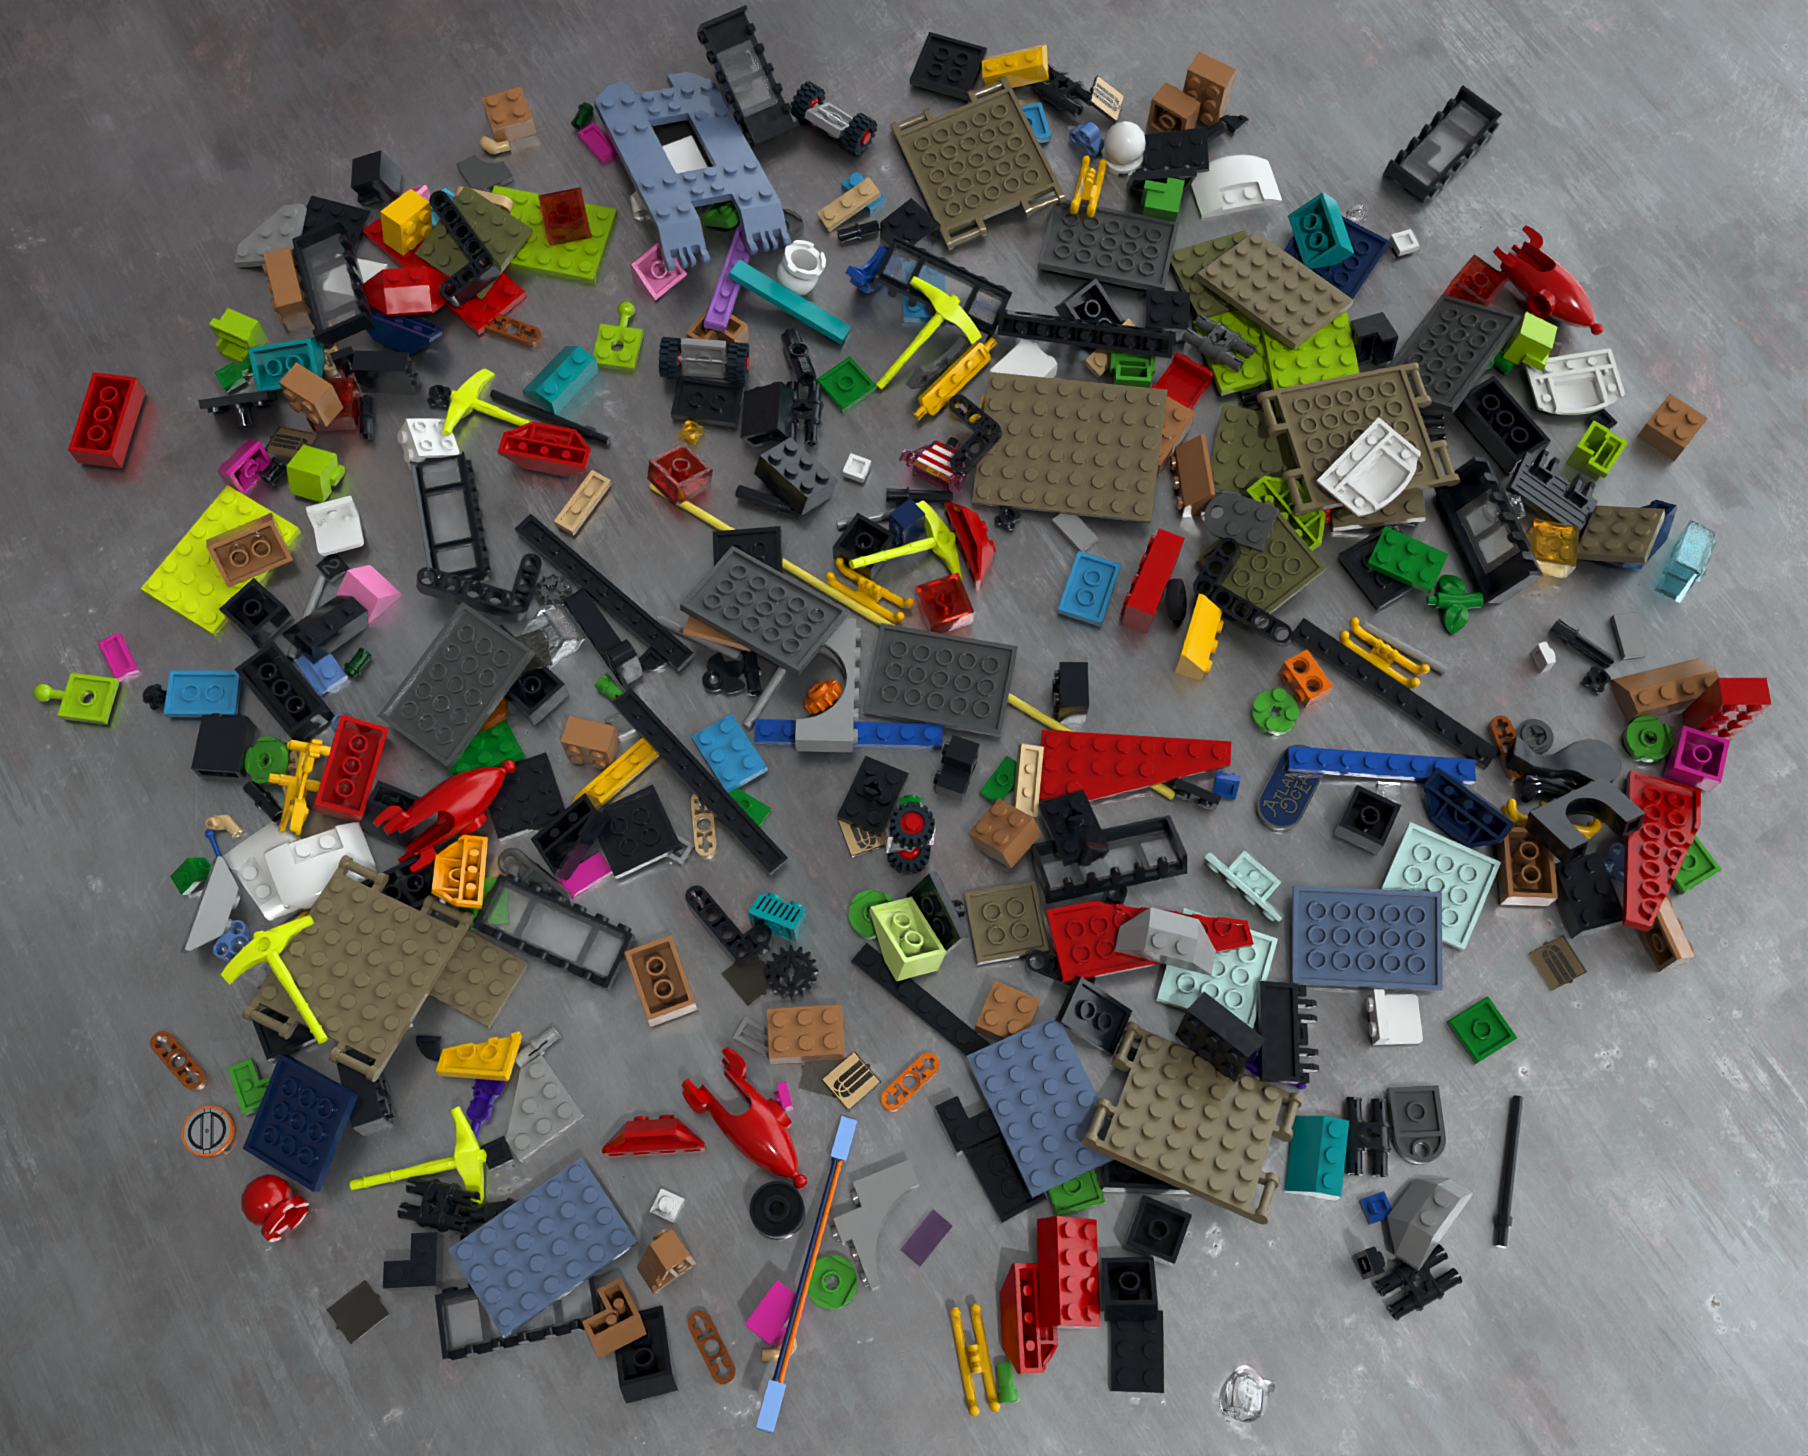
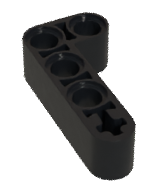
[685,885,773,967]

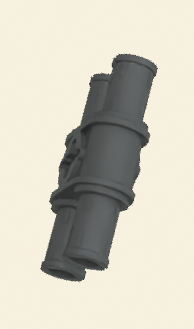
[1182,313,1257,373]

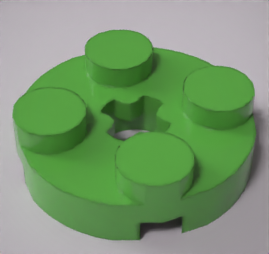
[1251,688,1299,736]
[1623,716,1674,763]
[245,736,289,785]
[849,890,893,940]
[808,1255,858,1310]

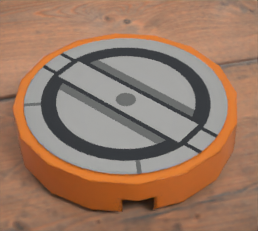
[181,1106,235,1158]

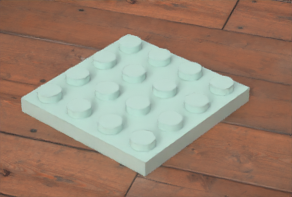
[1381,822,1501,951]
[1156,908,1278,1029]

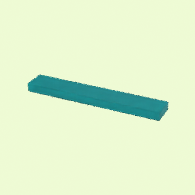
[728,259,851,345]

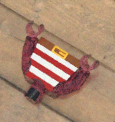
[899,437,966,491]

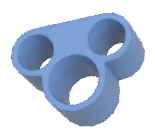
[1069,121,1104,156]
[1602,842,1625,882]
[213,920,251,961]

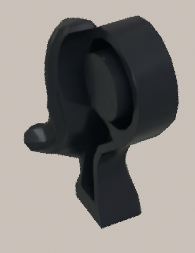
[1505,735,1622,803]

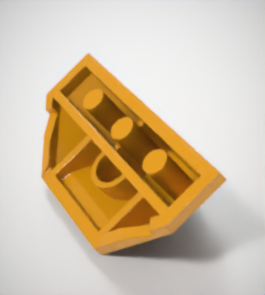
[431,835,488,909]

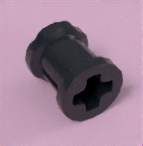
[257,457,287,487]

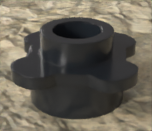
[427,385,451,407]
[994,506,1021,530]
[1583,667,1611,693]
[143,684,167,710]

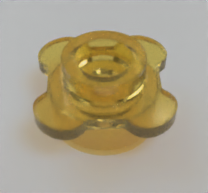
[678,421,704,445]

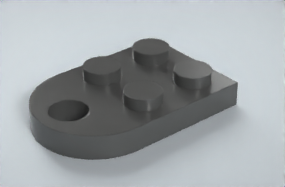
[1204,493,1280,552]
[1386,1085,1446,1164]

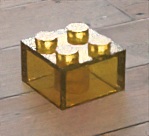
[1526,518,1580,579]

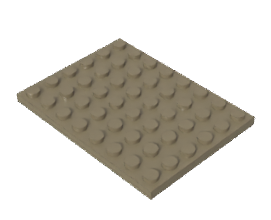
[972,372,1168,523]

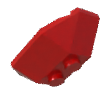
[364,266,453,317]
[498,422,591,477]
[944,501,996,590]
[602,1115,706,1157]
[1000,1263,1058,1374]

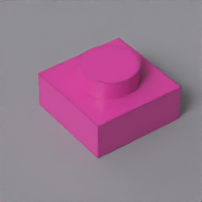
[773,1081,793,1112]

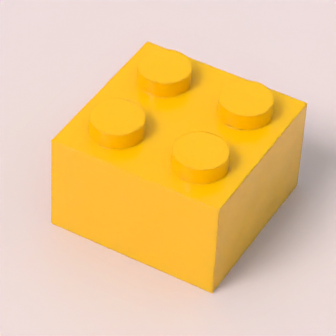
[380,189,432,255]

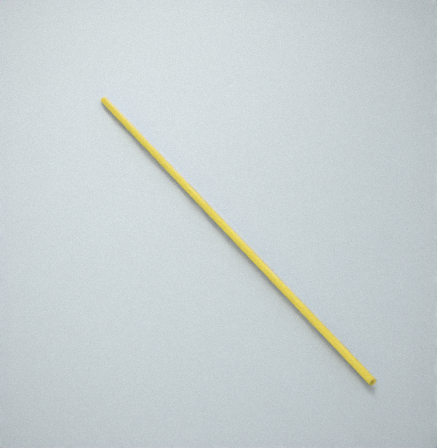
[649,481,1176,800]

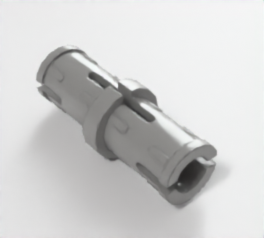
[515,1024,561,1068]

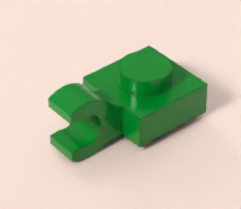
[214,358,254,393]

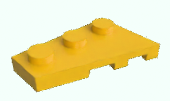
[436,1032,522,1081]

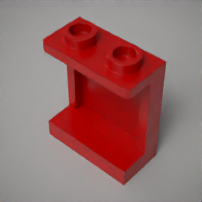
[1151,352,1214,410]

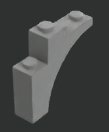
[830,1159,919,1291]

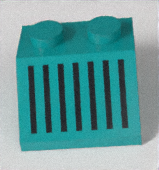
[748,893,807,943]

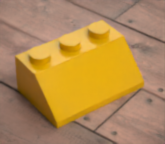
[982,44,1049,92]
[1175,594,1224,680]

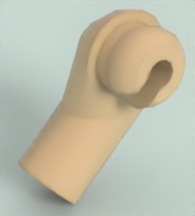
[479,135,510,155]
[205,815,243,838]
[761,1338,797,1362]

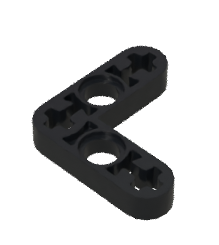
[948,394,1002,476]

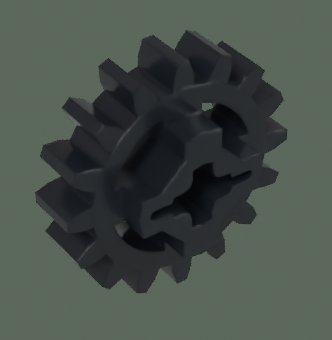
[765,945,818,1000]

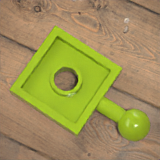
[593,301,644,372]
[33,673,119,725]

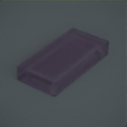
[900,1209,953,1267]

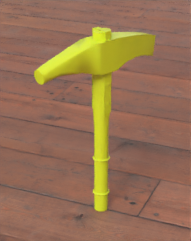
[876,276,982,390]
[442,368,531,436]
[849,500,963,583]
[220,915,328,1044]
[350,1106,487,1208]

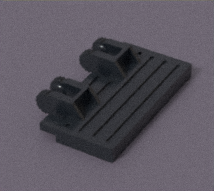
[1506,449,1597,539]
[1257,981,1319,1084]

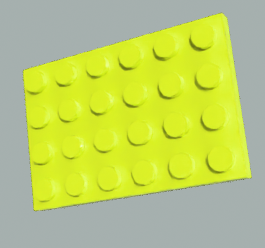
[140,485,301,637]

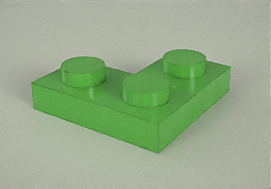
[227,1058,272,1116]

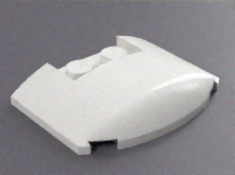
[1190,155,1282,219]
[1524,348,1625,415]
[1316,417,1421,517]
[223,822,303,927]
[263,822,379,910]

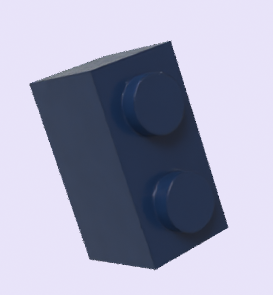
[889,498,925,547]

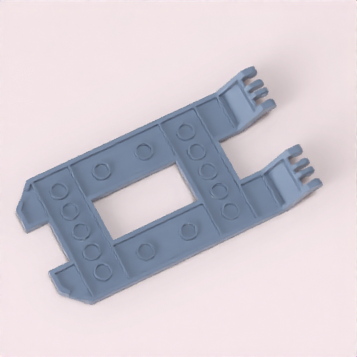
[594,71,792,271]

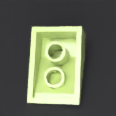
[869,897,946,981]

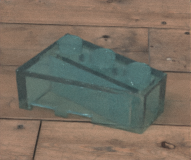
[1655,520,1717,603]

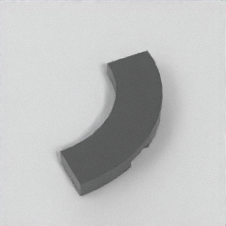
[906,335,972,389]

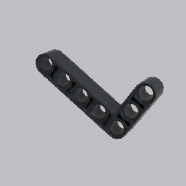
[429,190,501,307]
[1193,537,1294,647]
[416,553,542,621]
[563,588,643,687]
[1024,887,1128,991]

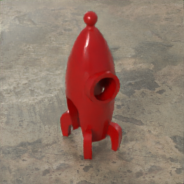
[1483,225,1604,335]
[373,760,516,874]
[681,1047,808,1189]

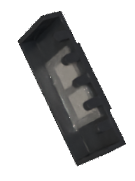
[697,5,800,149]
[1434,457,1543,603]

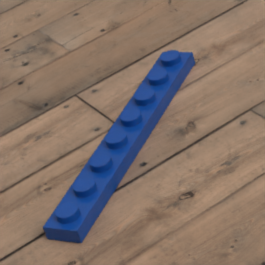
[754,719,943,749]
[1286,746,1476,785]

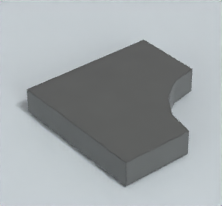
[456,155,514,192]

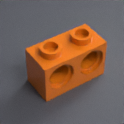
[1280,649,1333,708]

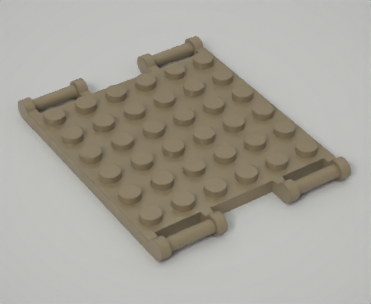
[890,76,1066,251]
[1257,363,1460,517]
[242,855,474,1082]
[1082,1022,1303,1224]

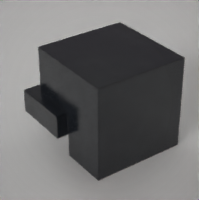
[351,150,401,206]
[1350,312,1398,366]

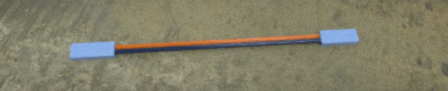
[755,1116,857,1434]

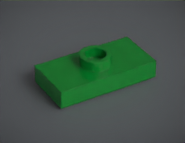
[979,756,1017,804]
[729,788,771,827]

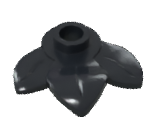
[702,652,745,694]

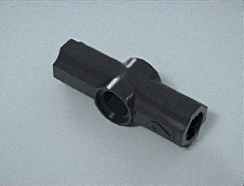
[781,328,816,386]

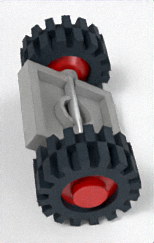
[790,81,877,155]
[659,337,750,383]
[884,801,936,875]

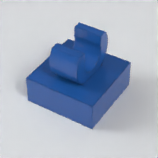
[1212,771,1240,800]
[1359,1191,1392,1225]

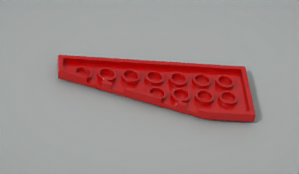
[362,218,527,335]
[1039,730,1232,802]
[1623,770,1701,932]
[1045,901,1254,984]

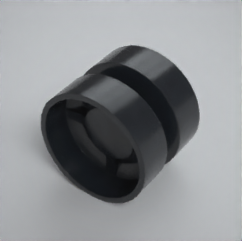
[749,1181,806,1242]

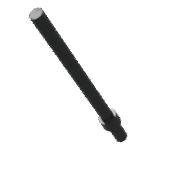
[490,389,611,445]
[1496,1095,1523,1248]

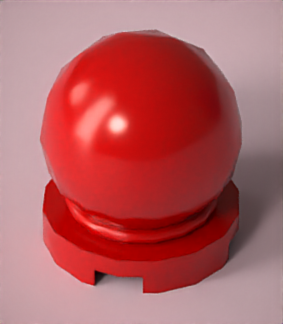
[241,1174,309,1243]

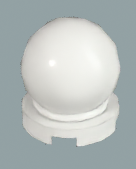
[1102,121,1146,176]
[776,240,826,296]

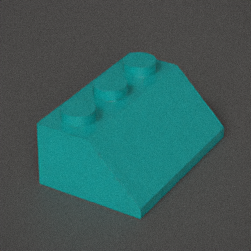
[1288,192,1354,269]
[248,337,325,391]
[522,346,599,415]
[1284,1115,1349,1201]

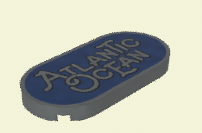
[1256,745,1324,831]

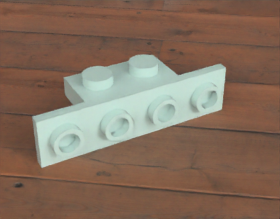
[1204,851,1285,922]

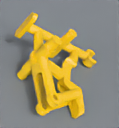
[268,738,330,836]

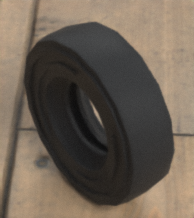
[1166,578,1187,620]

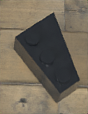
[531,793,610,881]

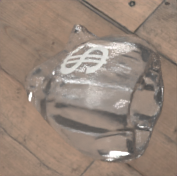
[1218,1364,1276,1423]

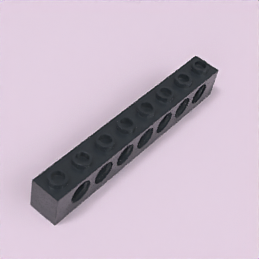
[997,309,1177,358]

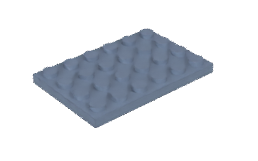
[1291,886,1443,991]
[966,1015,1114,1198]
[448,1157,638,1339]

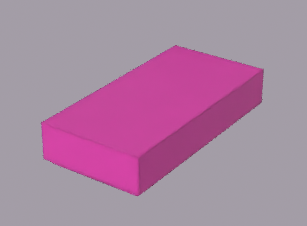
[577,122,618,164]
[97,632,140,682]
[558,851,613,899]

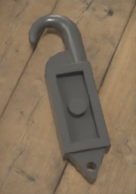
[498,848,573,912]

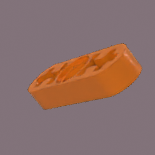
[881,1053,939,1112]

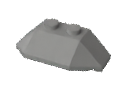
[180,856,240,954]
[1114,907,1216,976]
[1387,1178,1473,1271]

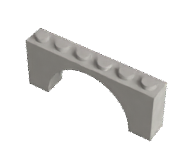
[795,618,861,752]

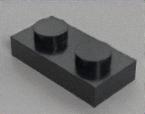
[330,346,356,384]
[1172,778,1222,810]
[1354,1246,1385,1280]

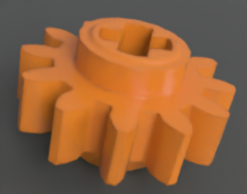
[803,678,843,715]

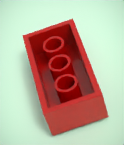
[68,372,146,469]
[1120,528,1185,634]
[1682,678,1772,740]
[312,714,389,823]
[1037,1216,1101,1329]

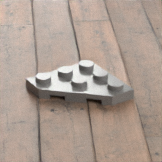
[234,204,307,268]
[506,1054,584,1162]

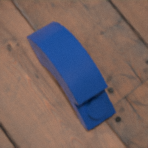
[845,246,904,293]

